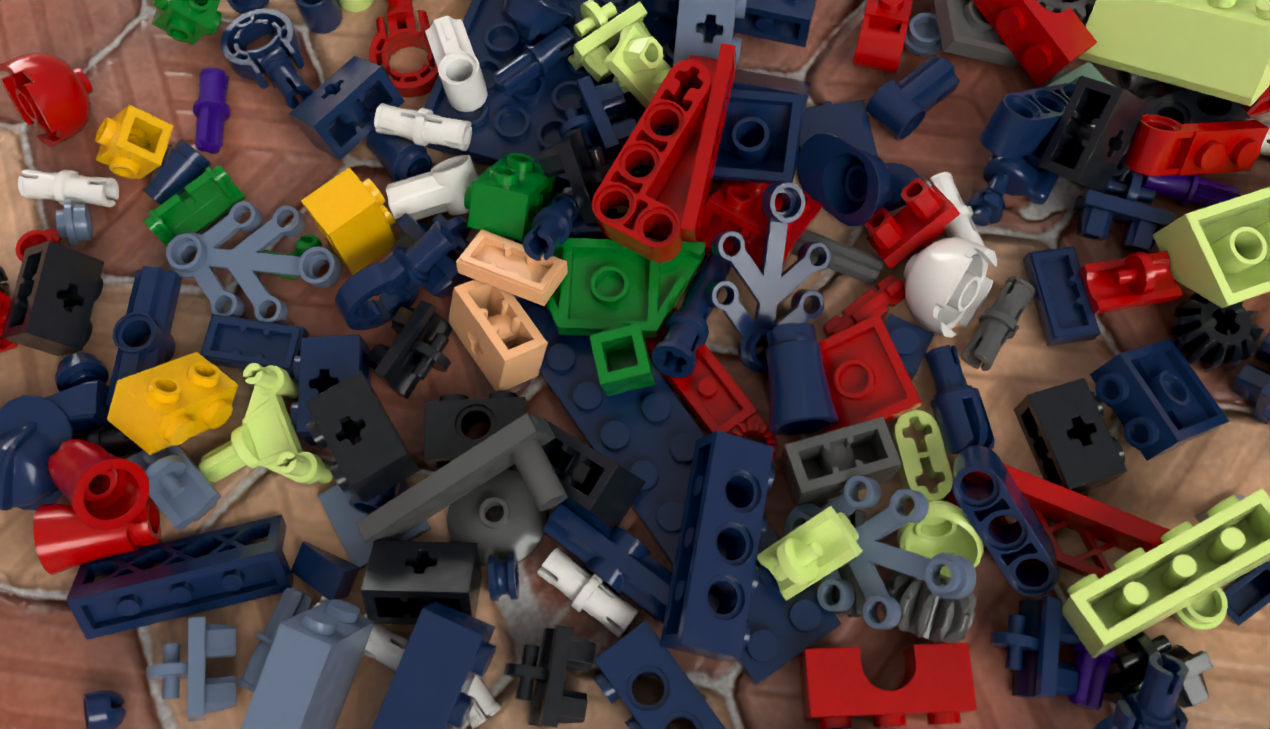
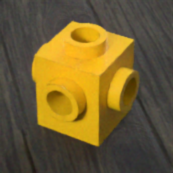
[95,104,174,180]

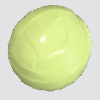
[897,501,984,577]

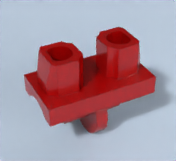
[864,178,960,269]
[1079,251,1183,315]

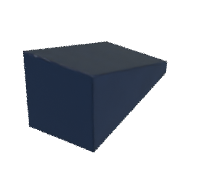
[291,541,360,600]
[1223,561,1270,626]

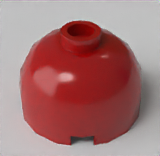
[0,52,93,147]

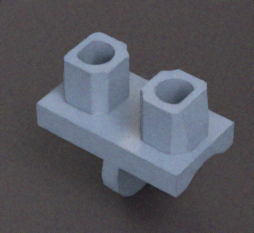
[126,445,222,531]
[146,617,236,722]

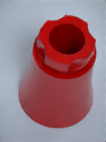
[47,439,150,530]
[33,496,162,575]

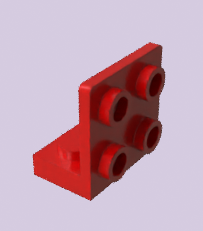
[699,180,823,272]

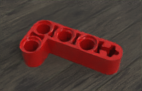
[592,59,711,263]

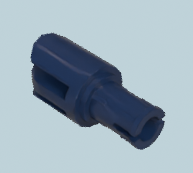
[925,345,995,455]

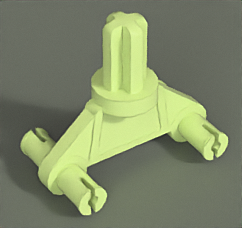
[198,363,333,484]

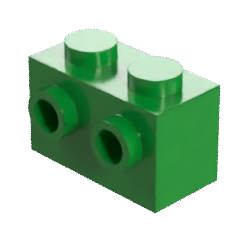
[464,153,556,241]

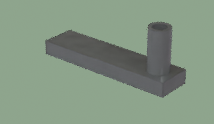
[356,413,568,542]

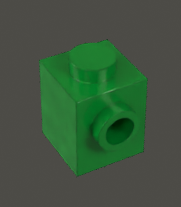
[589,323,656,396]

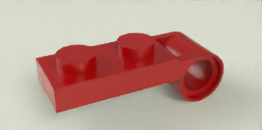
[852,0,913,74]
[1123,114,1269,176]

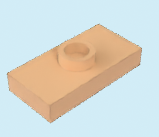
[456,229,568,306]

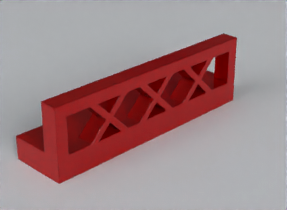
[650,44,736,242]
[944,463,1170,579]

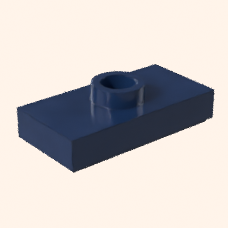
[1023,246,1100,346]
[200,314,309,377]

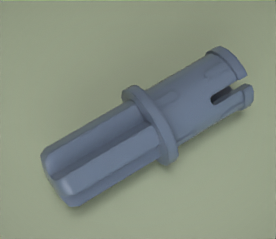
[237,588,313,692]

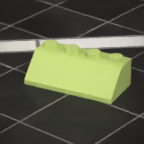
[1079,0,1270,106]
[1153,187,1270,308]

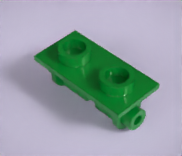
[143,164,246,247]

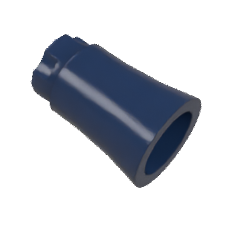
[766,322,840,435]

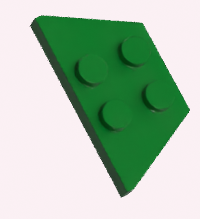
[519,238,705,338]

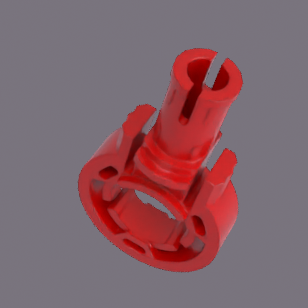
[369,0,439,98]

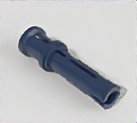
[651,252,731,378]

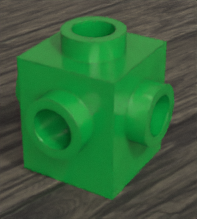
[151,0,222,45]

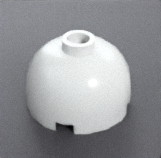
[904,237,997,338]

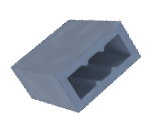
[241,599,375,729]

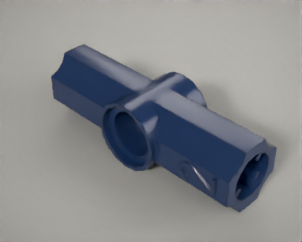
[105,266,182,409]
[543,497,672,624]

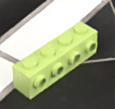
[1061,488,1270,658]

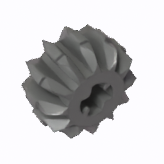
[881,570,977,644]

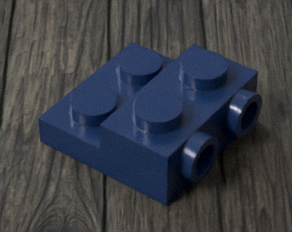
[1090,338,1229,461]

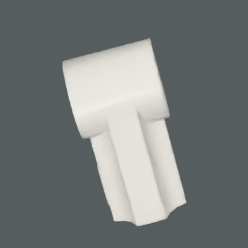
[425,15,488,112]
[386,155,478,221]

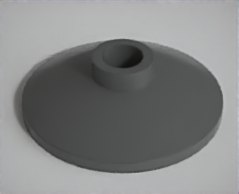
[447,469,548,567]

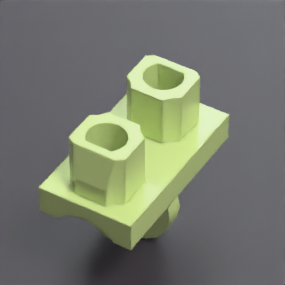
[568,0,651,83]
[603,25,671,108]
[757,506,863,601]

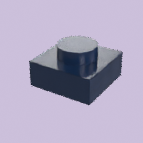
[885,314,934,380]

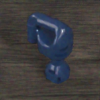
[967,151,1058,226]

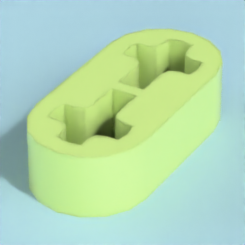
[890,410,953,503]

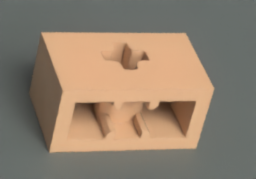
[448,279,548,392]

